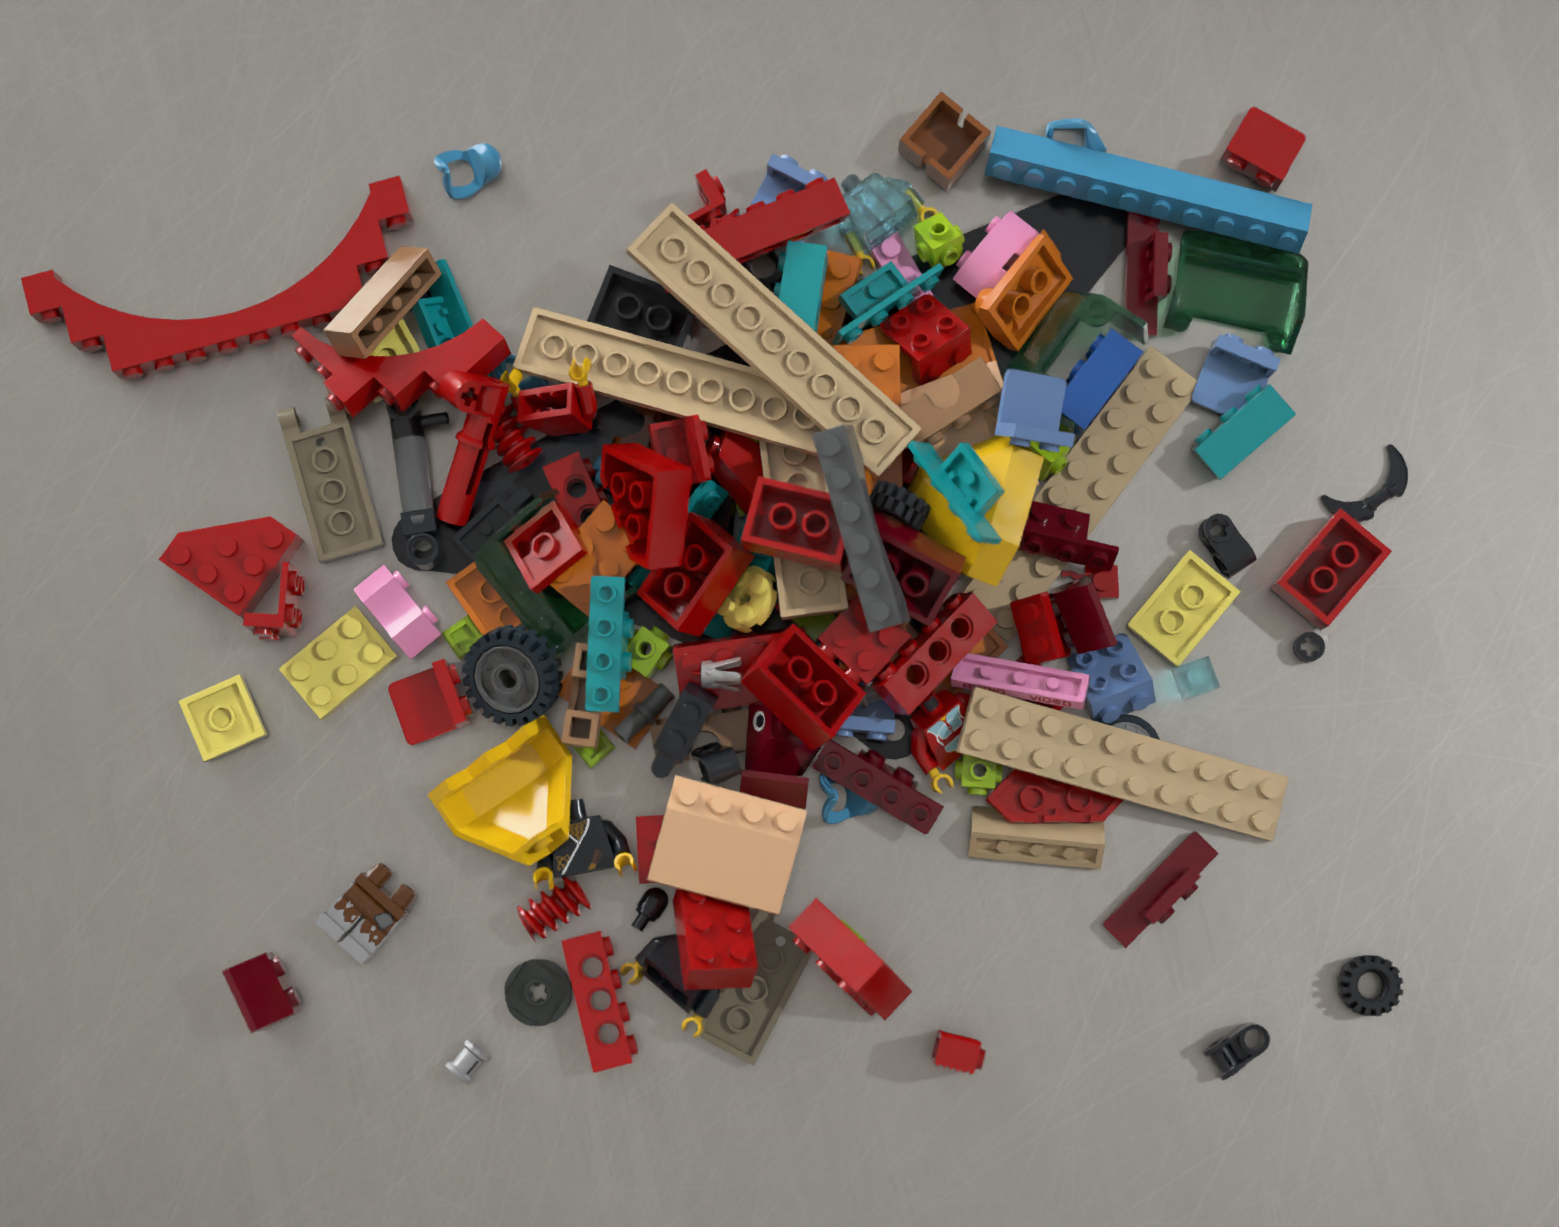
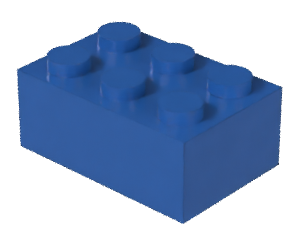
[1059,328,1143,442]

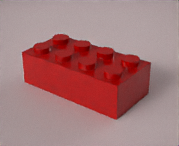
[673,625,806,710]

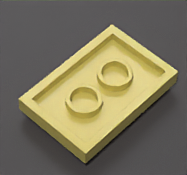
[1126,550,1241,668]
[279,606,399,720]

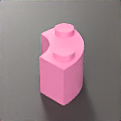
[953,210,1040,298]
[353,565,441,659]

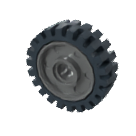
[462,624,563,726]

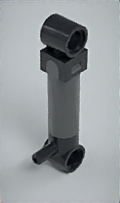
[386,399,450,570]

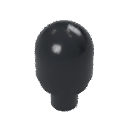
[631,887,668,932]

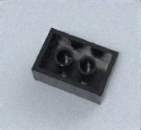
[587,265,698,349]

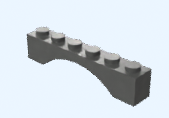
[812,424,911,633]

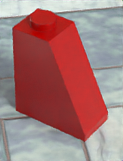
[706,430,764,516]

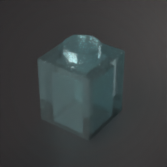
[1172,656,1220,702]

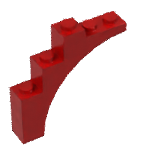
[291,319,511,418]

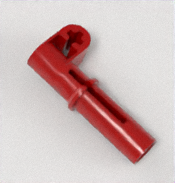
[435,370,510,526]

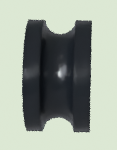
[1292,632,1325,663]

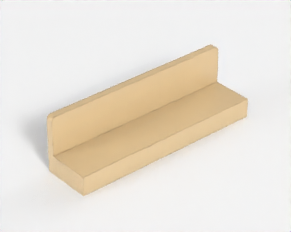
[968,806,1105,869]

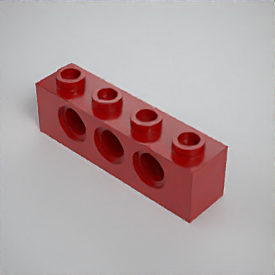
[542,451,632,578]
[870,592,998,715]
[561,931,639,1073]

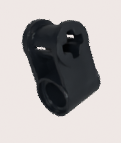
[1198,514,1257,579]
[691,742,742,786]
[1203,1022,1270,1080]

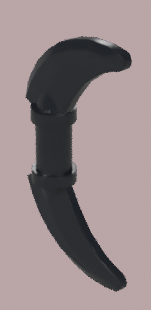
[1321,444,1408,521]

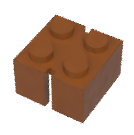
[898,91,991,191]

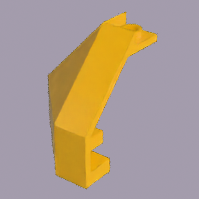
[907,435,1044,587]
[427,715,572,866]

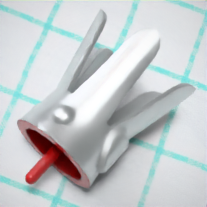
[692,657,742,692]

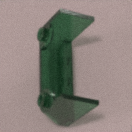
[1001,291,1149,441]
[475,488,639,654]

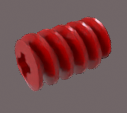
[493,404,543,473]
[516,876,593,943]

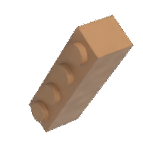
[323,246,442,359]

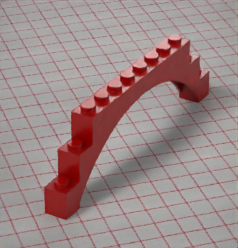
[21,175,414,380]

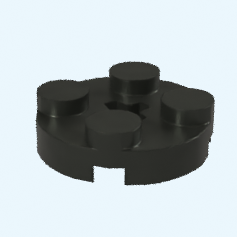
[504,959,572,1026]

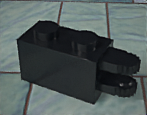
[651,681,720,779]

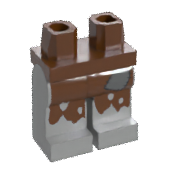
[314,863,417,965]

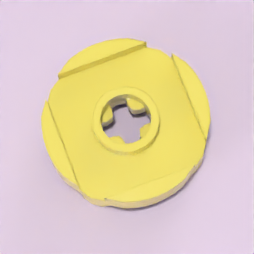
[717,566,777,633]

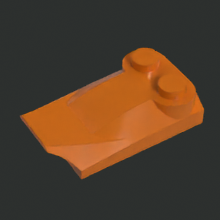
[975,229,1073,352]

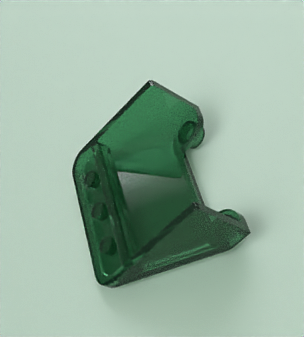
[1163,230,1308,355]

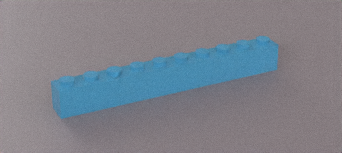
[984,126,1312,254]

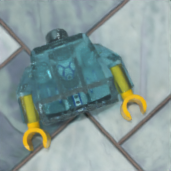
[839,173,938,276]

